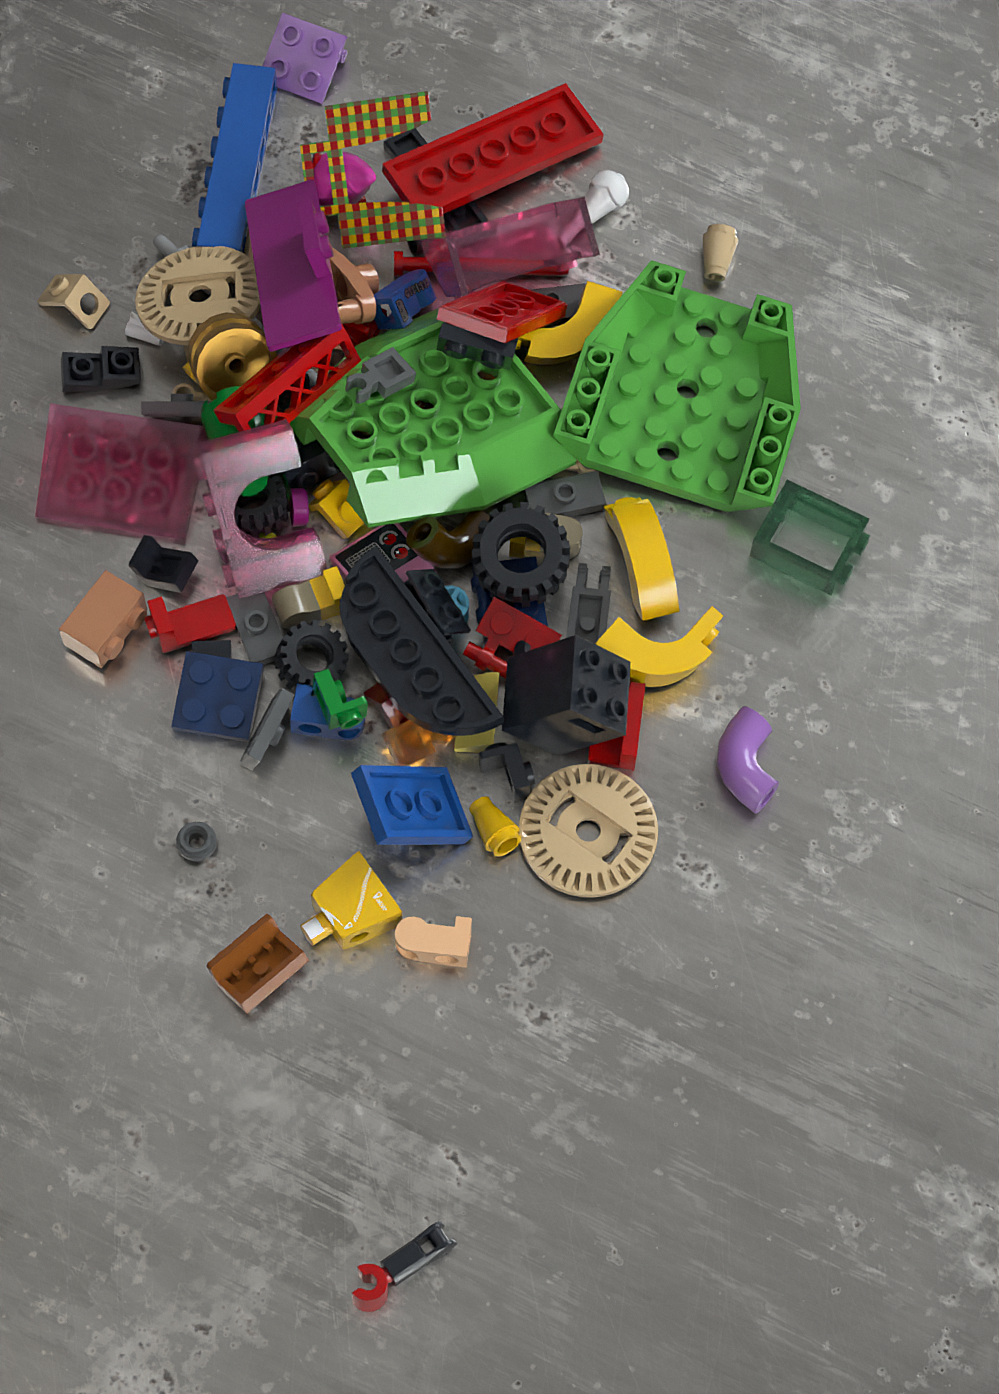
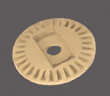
[135,246,261,345]
[519,764,658,898]

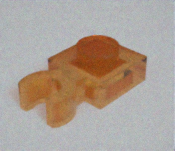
[381,721,456,766]

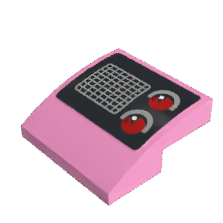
[329,523,438,582]

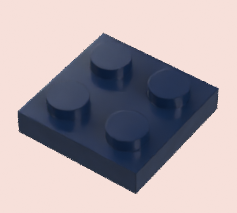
[171,651,264,742]

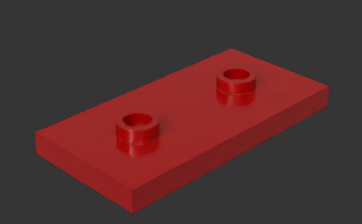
[437,281,568,343]

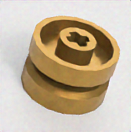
[187,312,277,401]

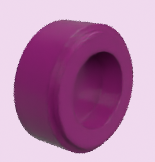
[289,488,309,526]

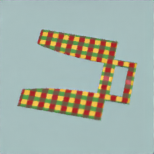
[300,91,446,249]

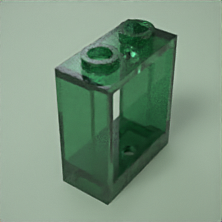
[750,479,871,596]

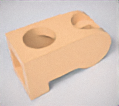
[395,916,472,968]

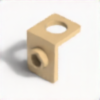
[37,274,110,329]

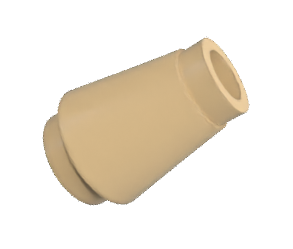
[703,224,739,282]

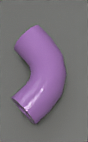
[717,706,779,814]

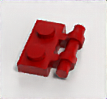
[462,597,562,683]

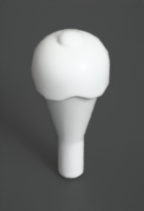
[558,170,629,248]

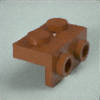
[206,914,309,1014]

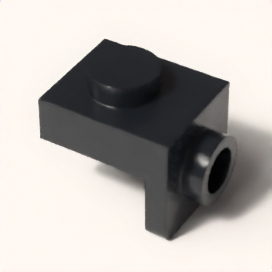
[129,535,199,593]
[479,742,535,803]

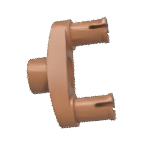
[330,248,379,324]

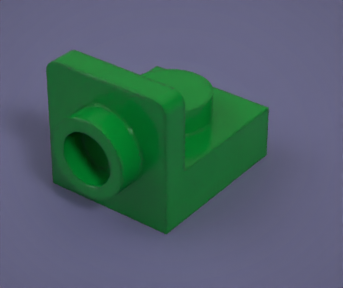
[313,669,368,730]

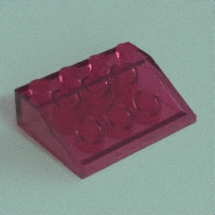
[35,403,207,540]

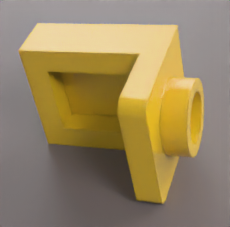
[308,479,364,539]

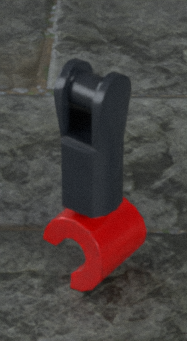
[351,1221,457,1312]

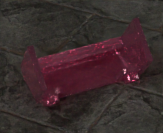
[421,196,600,300]

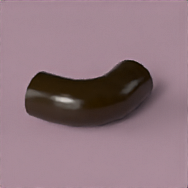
[406,510,489,568]

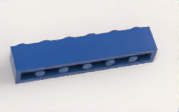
[192,63,277,253]

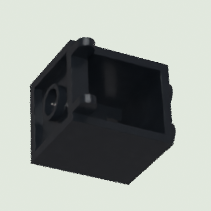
[501,635,631,755]

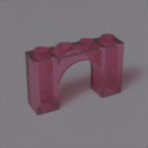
[192,419,327,599]

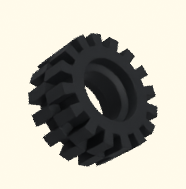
[217,470,290,540]

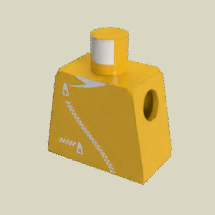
[300,851,402,950]

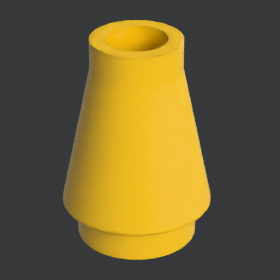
[469,796,521,856]

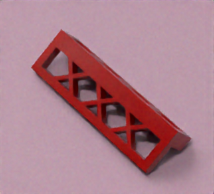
[213,323,361,452]

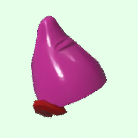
[312,152,376,206]

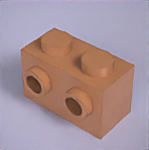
[59,570,147,669]

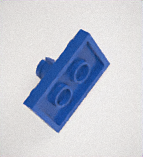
[351,765,474,845]

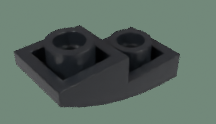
[61,346,141,392]

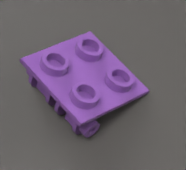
[262,13,347,104]

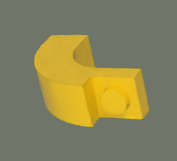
[516,281,623,365]
[604,497,680,621]
[595,606,723,687]

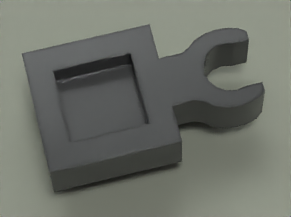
[345,347,416,404]

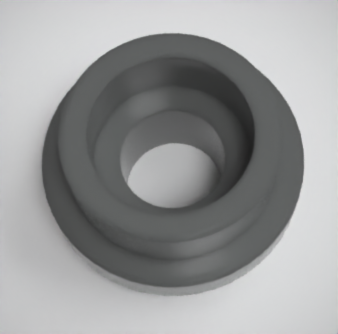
[176,822,217,861]

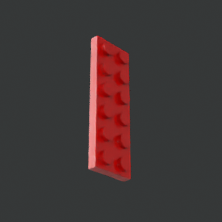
[382,83,604,214]

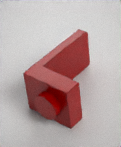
[144,594,236,654]

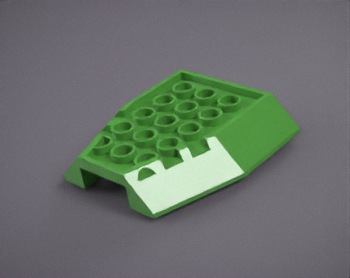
[553,260,801,512]
[288,308,577,527]

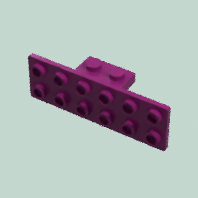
[245,179,342,352]

